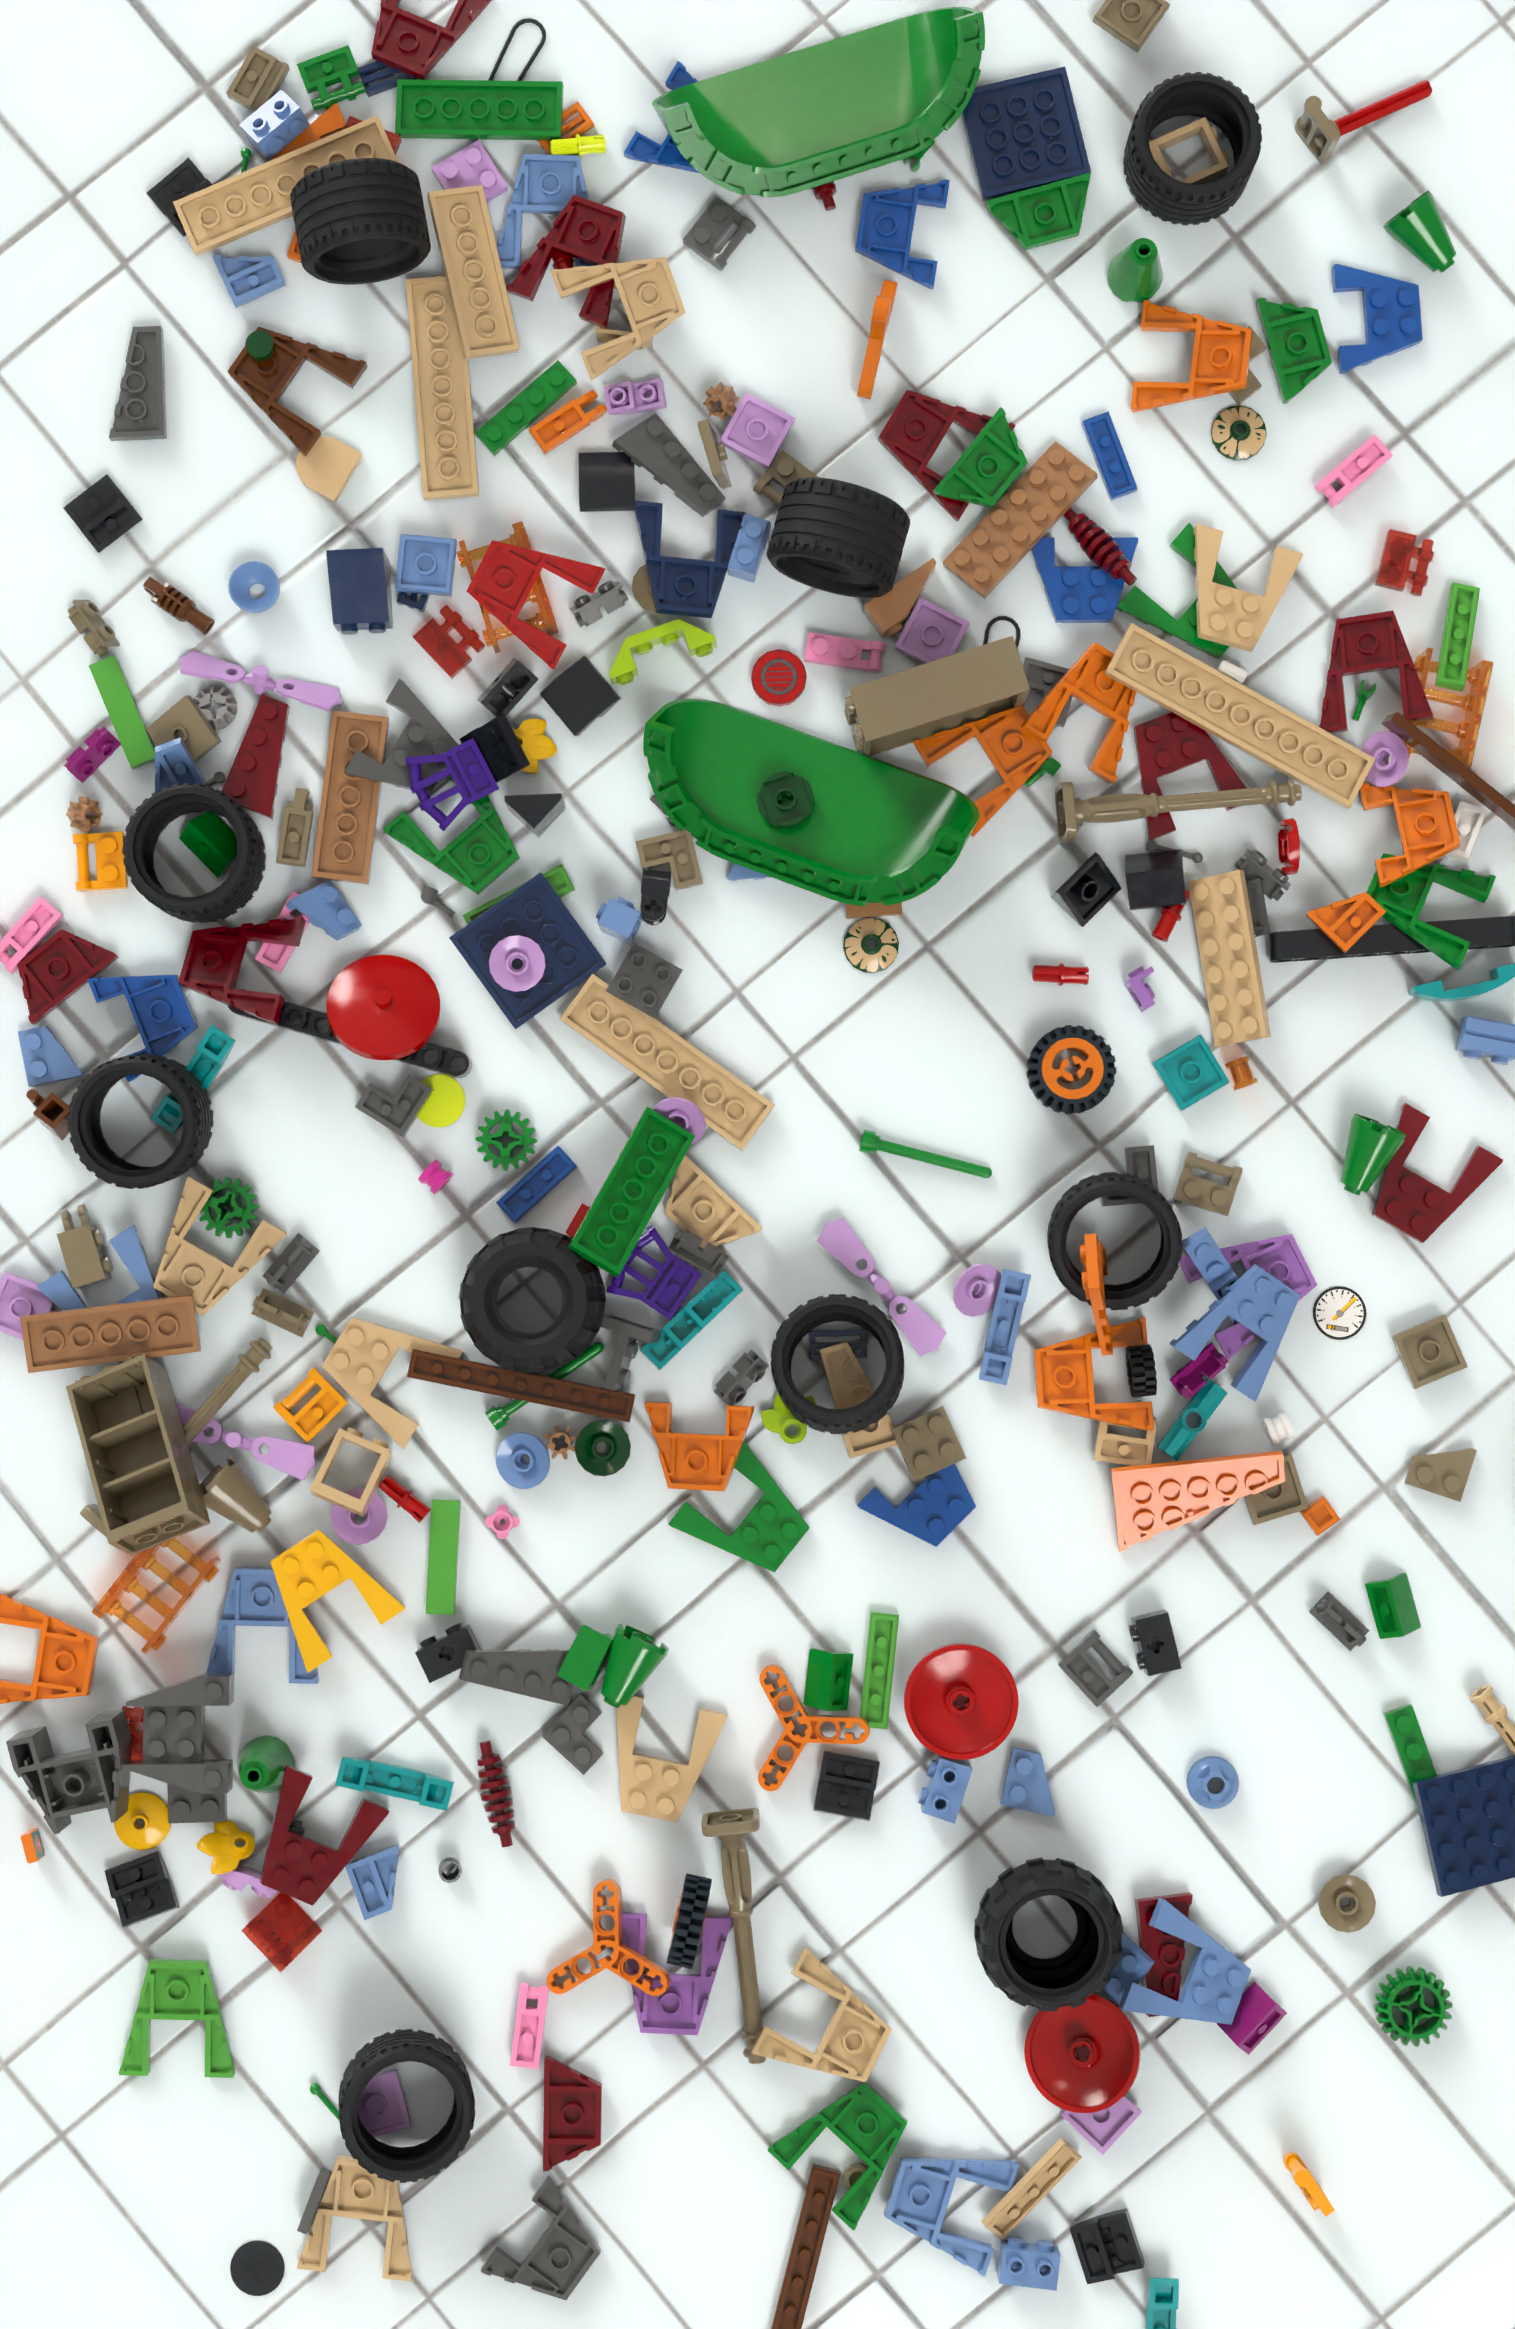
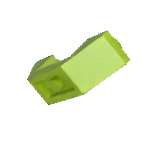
[609,619,717,686]

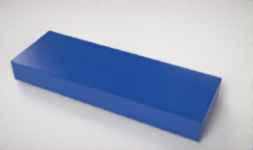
[1081,411,1138,501]
[496,1146,578,1224]

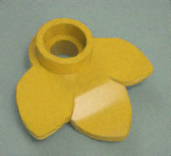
[513,718,557,774]
[196,1820,255,1875]

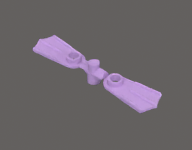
[179,651,341,711]
[817,1218,946,1356]
[176,1403,316,1480]

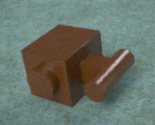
[26,1089,70,1141]

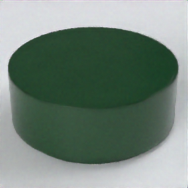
[245,331,275,361]

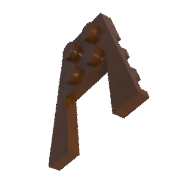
[227,327,368,456]

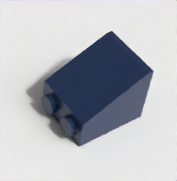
[326,548,393,635]

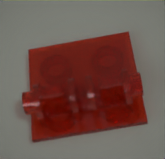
[241,1892,322,1973]

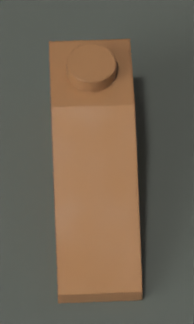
[863,558,937,639]

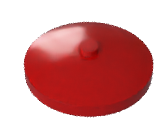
[326,955,440,1060]
[904,1643,1019,1760]
[1024,1994,1141,2113]

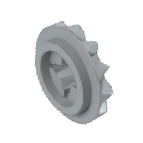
[193,685,237,730]

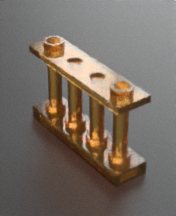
[456,521,559,653]
[1405,648,1494,770]
[92,1538,221,1654]

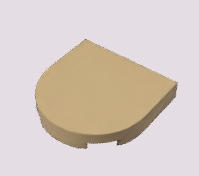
[296,436,363,504]

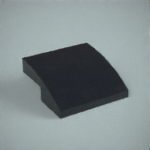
[146,157,212,237]
[579,452,635,512]
[63,474,143,553]
[540,656,621,736]
[460,714,530,783]
[813,1751,880,1821]
[104,1851,180,1928]
[1070,2208,1145,2284]

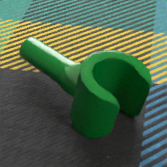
[903,140,935,172]
[1352,680,1376,721]
[1024,758,1061,787]

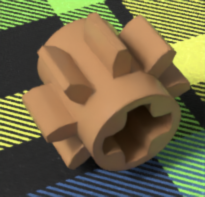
[703,382,740,420]
[66,796,103,832]
[544,1425,577,1460]

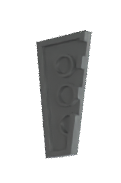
[109,326,167,441]
[612,413,726,517]
[459,1649,574,1706]

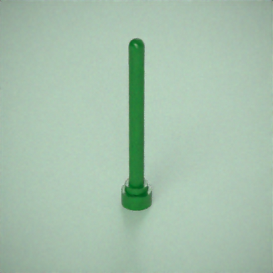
[859,1129,992,1178]
[485,1342,604,1431]

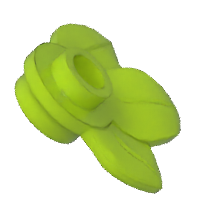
[761,1393,816,1444]

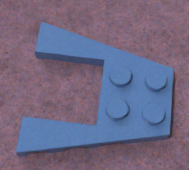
[497,154,595,269]
[37,1224,159,1363]
[1169,1264,1300,1402]
[206,1567,319,1684]
[1118,1898,1251,2025]
[884,2158,1019,2276]

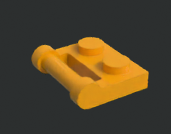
[73,831,128,892]
[273,1367,349,1443]
[1283,2152,1335,2217]

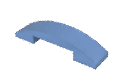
[979,1269,1031,1385]

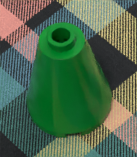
[1383,190,1456,273]
[1107,238,1163,303]
[1341,1114,1406,1195]
[601,1624,669,1708]
[237,1735,295,1794]

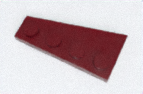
[221,694,290,819]
[1135,1892,1193,2017]

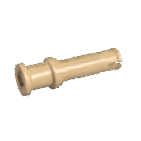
[1469,1685,1515,1755]

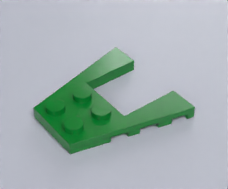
[1116,523,1237,660]
[383,776,520,895]
[1366,853,1496,970]
[668,1441,810,1573]
[767,2082,908,2231]

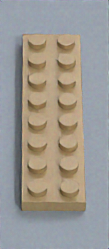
[173,115,398,257]
[406,276,480,501]
[560,973,775,1151]

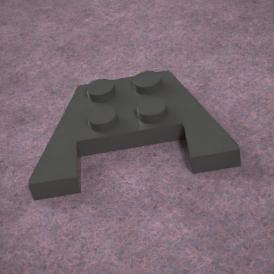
[344,679,458,794]
[481,2176,601,2300]

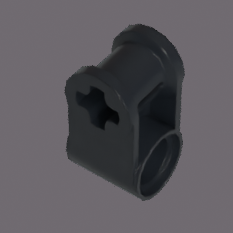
[640,869,671,926]

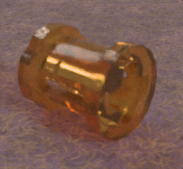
[1225,1056,1258,1091]

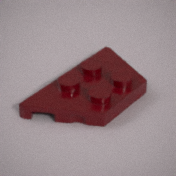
[17,929,119,1025]
[543,2056,602,2171]

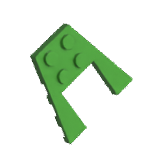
[119,1959,235,2078]

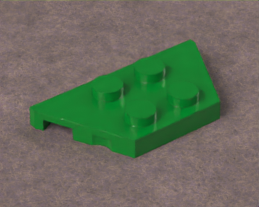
[986,173,1090,251]
[1255,298,1332,404]
[933,407,1028,508]

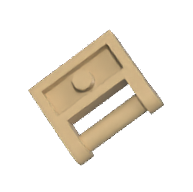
[1093,1417,1157,1466]

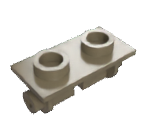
[68,600,120,657]
[251,1288,314,1338]

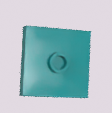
[1151,1034,1230,1112]

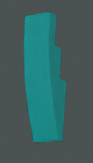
[640,1270,743,1371]

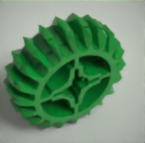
[1373,1966,1453,2047]

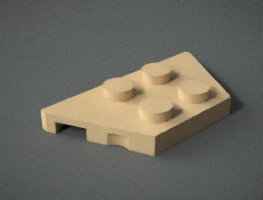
[664,1155,763,1249]

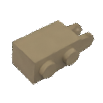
[57,1204,113,1289]

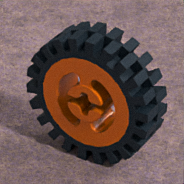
[1026,1025,1116,1114]
[667,1873,712,1969]

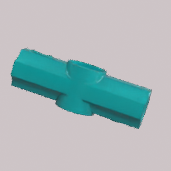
[1157,1378,1228,1461]

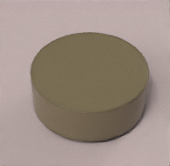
[843,2162,867,2190]

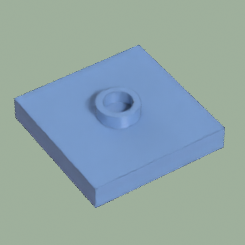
[395,534,457,597]

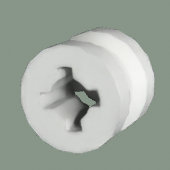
[1262,1411,1295,1446]

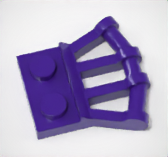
[406,738,499,832]
[606,1225,702,1320]

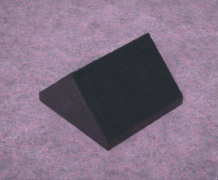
[504,793,565,838]
[1125,849,1187,910]
[1051,852,1122,927]

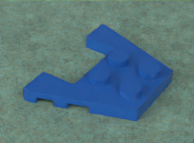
[624,61,699,173]
[855,180,950,289]
[1332,264,1423,374]
[1030,537,1138,623]
[87,975,198,1082]
[857,1464,976,1547]

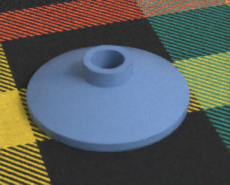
[496,1432,550,1489]

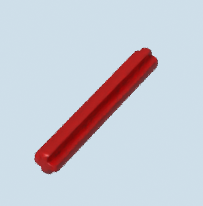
[1334,80,1432,136]

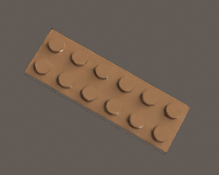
[943,441,1098,599]
[311,711,390,884]
[20,1294,201,1373]

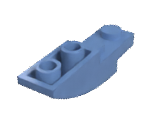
[1182,1227,1239,1324]

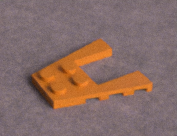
[1131,300,1253,412]
[1020,643,1136,784]
[913,705,1053,837]
[1080,1233,1113,1356]
[1034,1317,1154,1431]
[0,1593,99,1704]

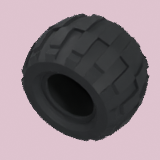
[459,1227,606,1374]
[974,1857,1124,2012]

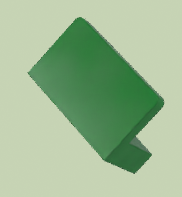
[179,812,238,878]
[1365,1573,1421,1639]
[558,1625,614,1691]
[803,1648,854,1711]

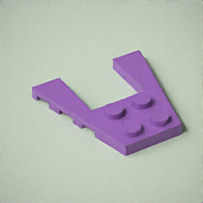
[1179,1234,1317,1360]
[622,1912,732,2035]

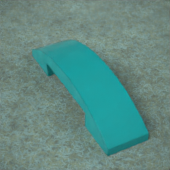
[1408,963,1515,1002]
[150,1025,236,1134]
[335,1756,454,1811]
[1145,2278,1179,2329]

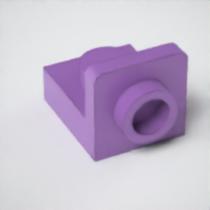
[1124,966,1155,1013]

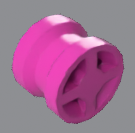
[418,1159,454,1195]

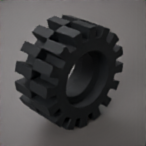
[1126,1344,1157,1398]

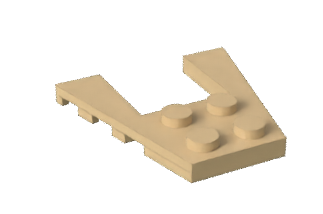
[550,257,686,381]
[1193,524,1303,652]
[153,1175,287,1316]
[322,1317,463,1449]
[616,1695,728,1822]
[750,1947,892,2083]
[297,2155,413,2281]

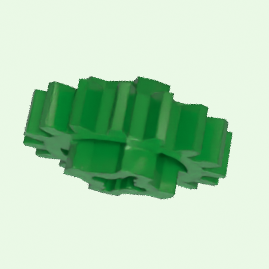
[475,1109,538,1171]
[199,1177,260,1238]

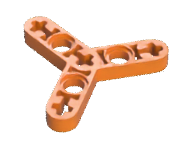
[857,279,898,400]
[758,1664,870,1791]
[546,1879,671,1996]

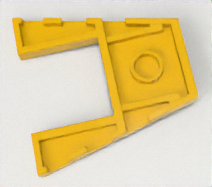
[270,1529,405,1673]

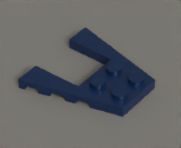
[634,500,746,618]

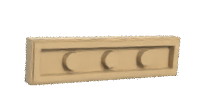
[981,2138,1082,2241]

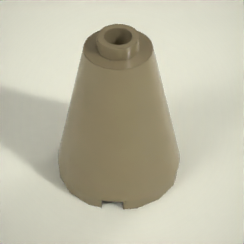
[200,1455,272,1532]

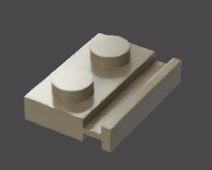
[226,46,290,111]

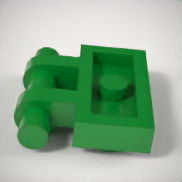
[297,45,366,111]

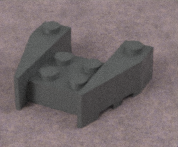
[125,1673,234,1794]
[6,1709,132,1835]

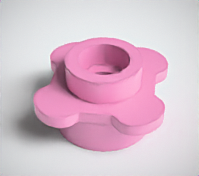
[485,1505,520,1539]

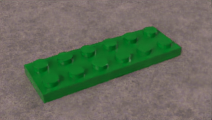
[395,79,564,140]
[567,1107,695,1278]

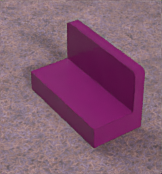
[1217,1982,1287,2055]

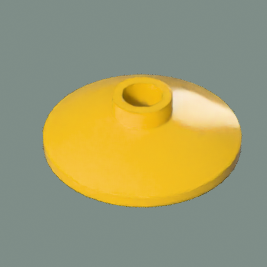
[114,1792,171,1850]

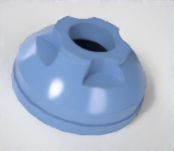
[228,561,280,613]
[1186,1756,1239,1809]

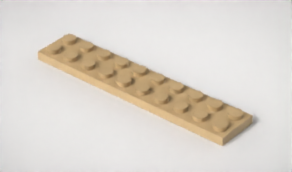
[1104,623,1376,809]

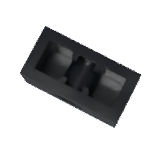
[477,658,538,717]
[1128,1609,1181,1676]
[415,1623,481,1683]

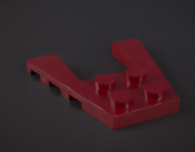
[371,0,492,80]
[506,195,626,329]
[877,390,1016,522]
[1319,610,1434,733]
[1134,712,1247,841]
[178,916,306,1025]
[1372,1103,1503,1243]
[260,1764,390,1906]

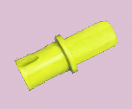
[550,134,606,158]

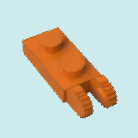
[529,390,607,455]

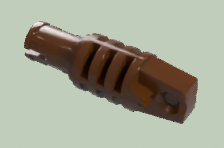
[143,577,215,635]

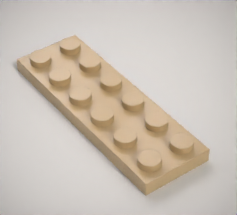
[427,185,520,360]
[1188,870,1271,1047]

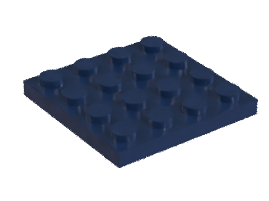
[961,67,1091,201]
[449,872,606,1030]
[1412,1755,1515,1897]

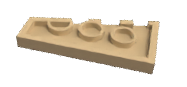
[819,1341,897,1459]

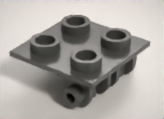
[606,943,683,1019]

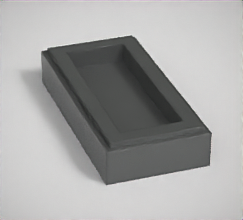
[297,2167,332,2234]

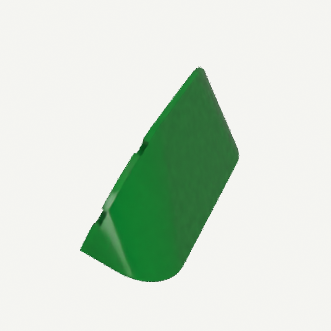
[652,7,985,198]
[643,699,980,906]

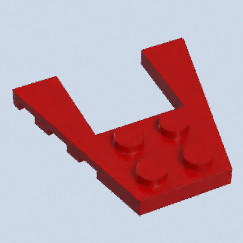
[467,540,606,670]

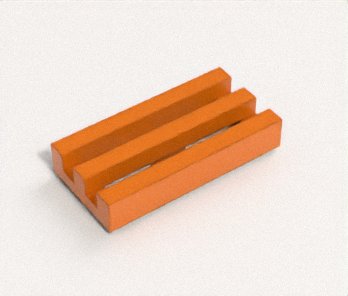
[536,101,594,155]

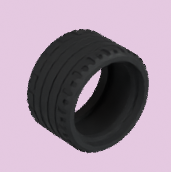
[1123,72,1262,226]
[290,158,431,285]
[767,477,910,598]
[122,783,266,923]
[67,1054,214,1189]
[1047,1172,1183,1310]
[771,1294,904,1434]
[338,2029,475,2183]

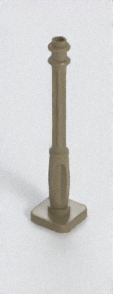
[1055,780,1302,843]
[80,1337,273,1537]
[701,1808,766,2064]

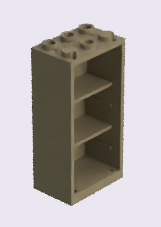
[844,636,1030,756]
[66,1354,210,1556]

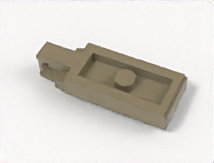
[276,788,314,868]

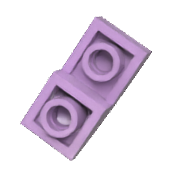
[604,378,667,415]
[218,1866,277,1899]

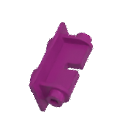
[64,726,121,783]
[1169,1342,1229,1399]

